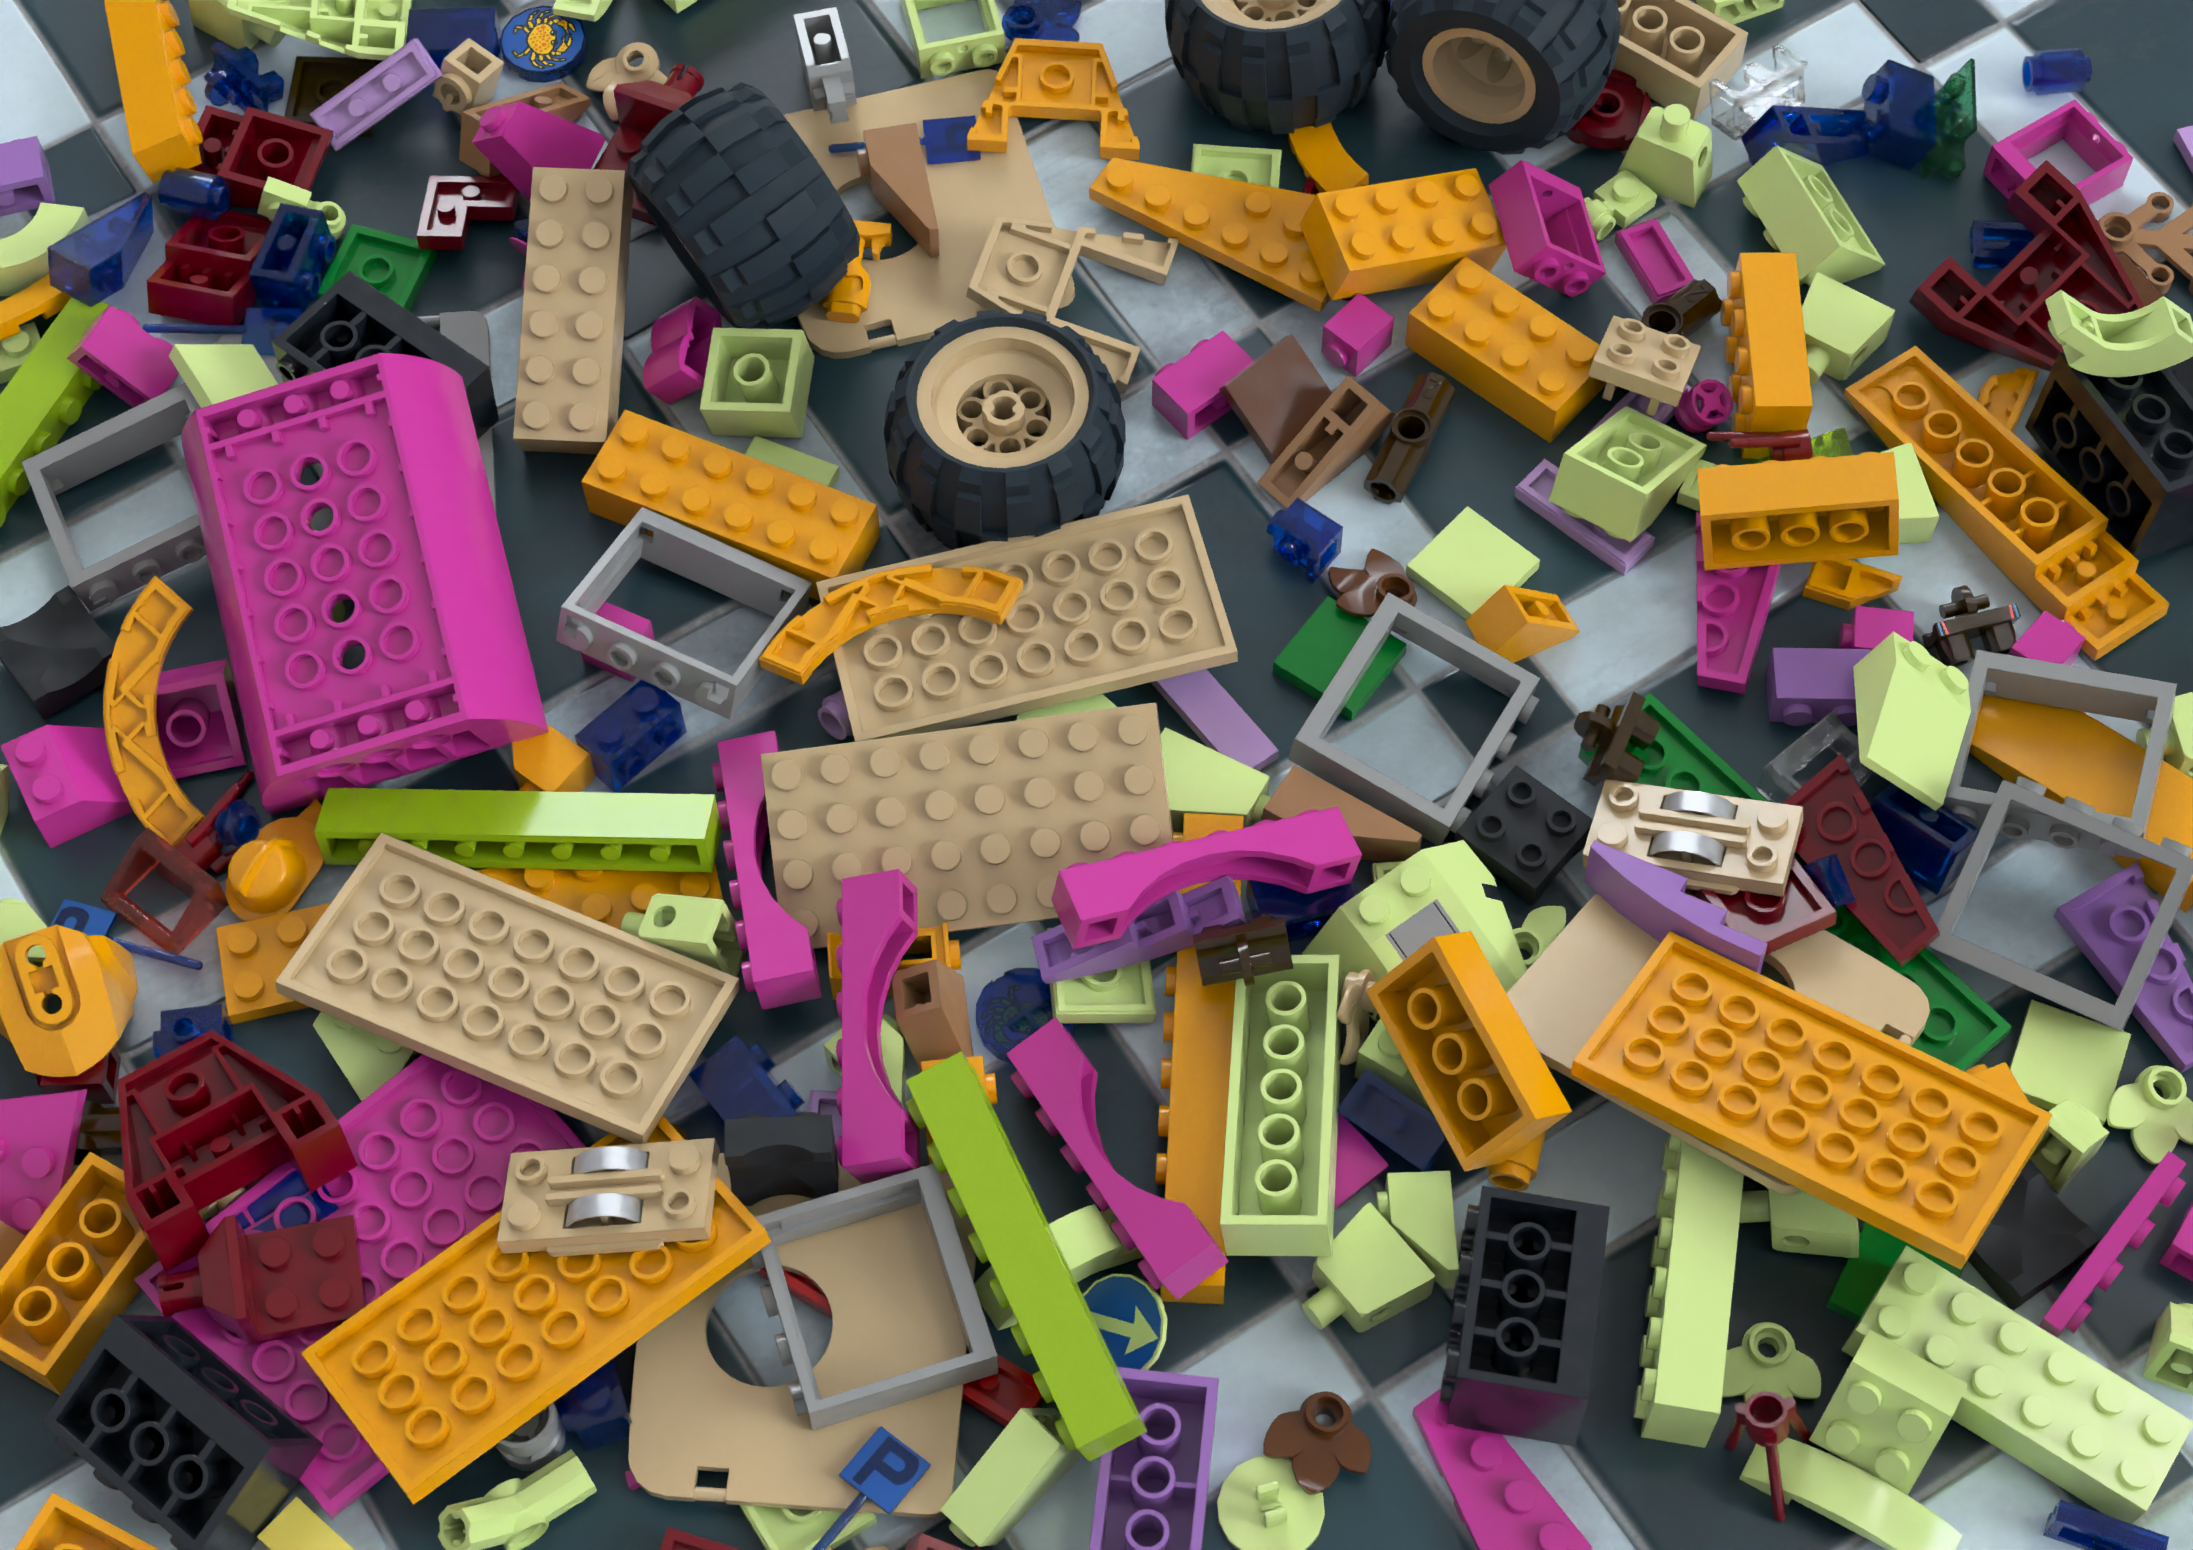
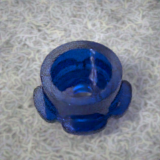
[214,800,262,848]

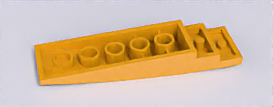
[1844,345,2170,661]
[1969,694,2193,913]

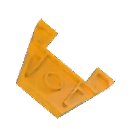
[967,38,1140,161]

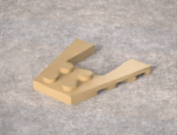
[966,215,1179,394]

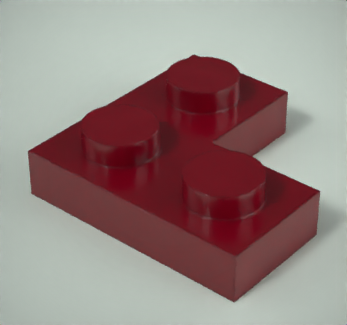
[416,176,520,250]

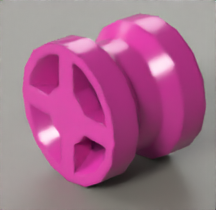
[1674,379,1733,433]

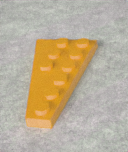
[1089,157,1331,313]

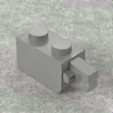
[793,7,857,124]

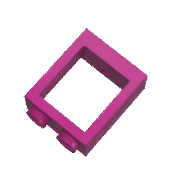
[1983,99,2133,205]
[1489,159,1606,298]

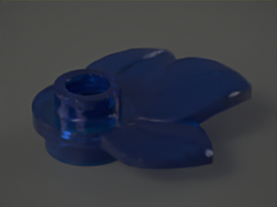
[1002,0,1082,42]

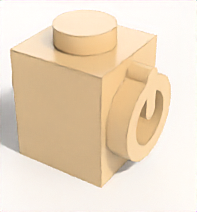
[432,38,504,116]

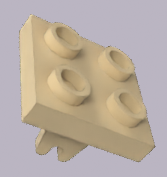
[1588,315,1701,417]

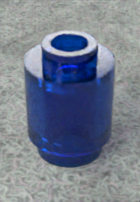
[2022,47,2092,95]
[158,168,230,220]

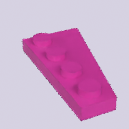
[1696,512,1782,694]
[2039,1151,2187,1338]
[1412,1388,1593,1550]

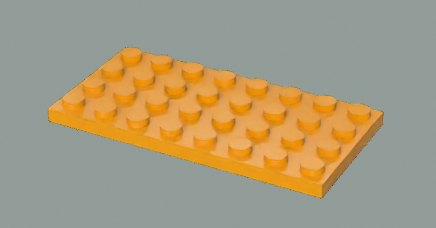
[1570,931,2053,1270]
[301,1116,771,1505]

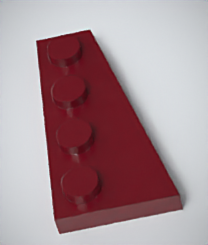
[1782,754,1940,968]

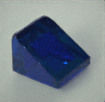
[1802,854,1856,909]

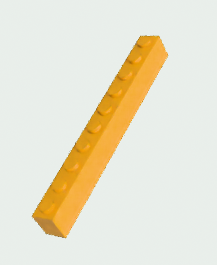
[1156,813,1244,1304]

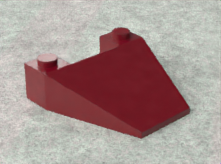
[1909,160,2145,372]
[117,1030,358,1272]

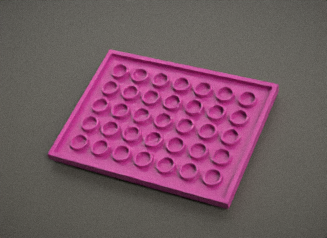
[134,1054,586,1519]

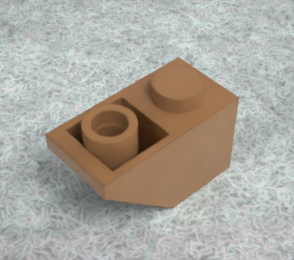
[891,959,973,1072]

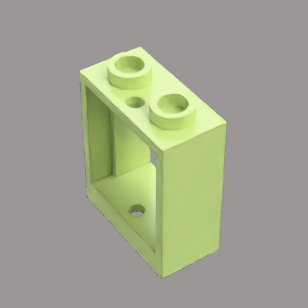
[899,0,1006,79]

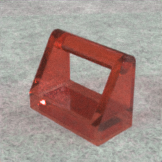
[100,828,229,957]

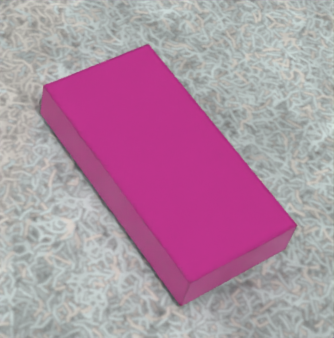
[1614,218,1694,304]

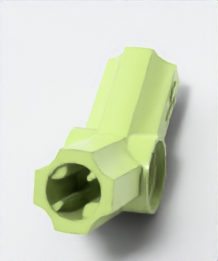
[438,1449,597,1550]

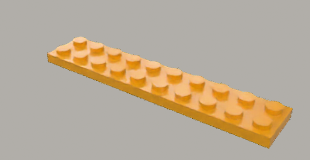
[216,863,723,1024]

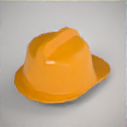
[226,817,324,921]

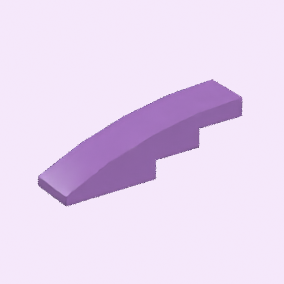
[1584,840,1768,974]
[1031,875,1247,984]

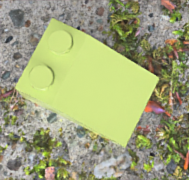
[1548,406,1707,542]
[1853,631,1971,811]

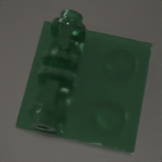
[1917,58,1977,180]

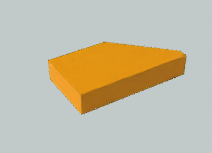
[1802,559,1903,610]

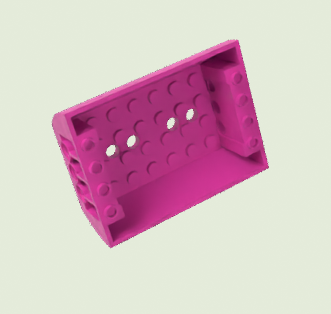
[181,353,549,816]

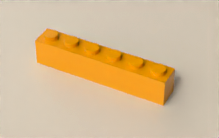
[104,0,203,183]

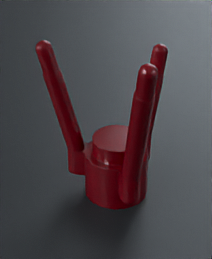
[1706,429,1813,461]
[173,770,254,875]
[1725,1391,1814,1522]

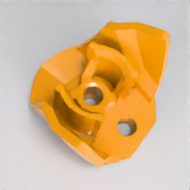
[0,925,138,1077]

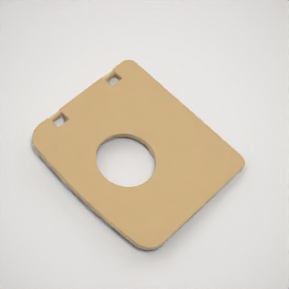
[783,69,1075,359]
[1506,889,1930,1194]
[628,1153,977,1518]

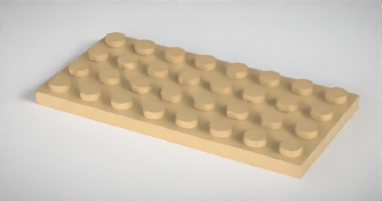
[816,494,1238,742]
[761,702,1180,950]
[275,833,740,1144]

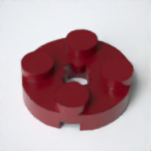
[1566,69,1651,151]

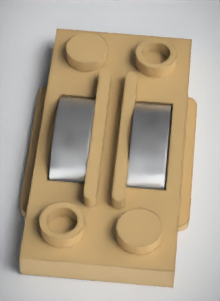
[1582,779,1803,897]
[497,1138,720,1257]

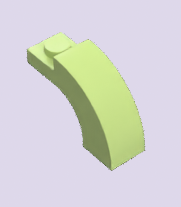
[0,202,95,297]
[2045,290,2193,377]
[974,1204,1143,1331]

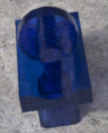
[204,41,284,112]

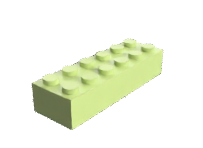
[1220,955,1343,1256]
[1633,1133,1744,1448]
[1842,1245,2193,1528]

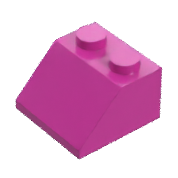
[156,659,247,779]
[0,725,133,849]

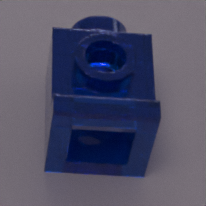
[1266,497,1343,584]

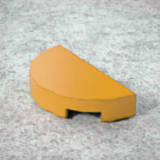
[1977,367,2040,433]

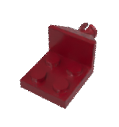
[593,63,704,226]
[157,1215,367,1344]

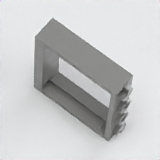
[22,383,206,612]
[556,507,812,720]
[1288,592,1540,846]
[1939,650,2177,859]
[1928,776,2193,1031]
[751,1164,998,1430]

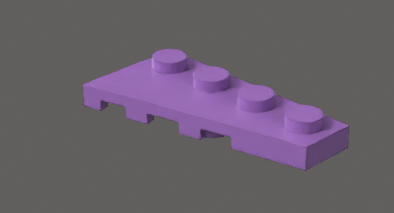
[2054,862,2193,1074]

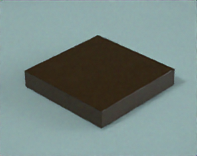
[284,56,382,137]

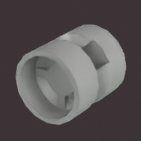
[496,1402,566,1471]

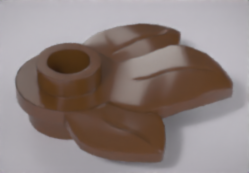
[1328,548,1417,617]
[1263,1391,1372,1495]

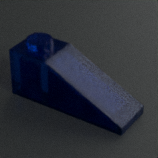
[1740,105,1886,166]
[47,192,154,307]

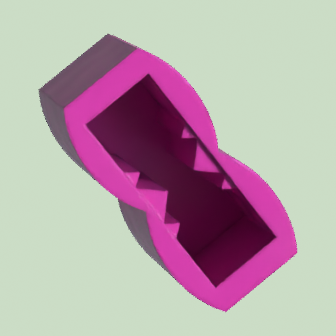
[643,296,722,405]

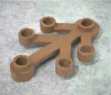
[2097,192,2193,296]

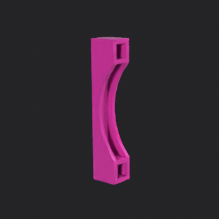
[712,730,822,1010]
[1051,807,1362,949]
[836,869,920,1184]
[1006,1017,1229,1300]

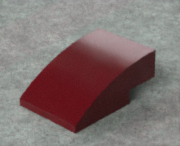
[175,105,333,208]
[146,206,287,329]

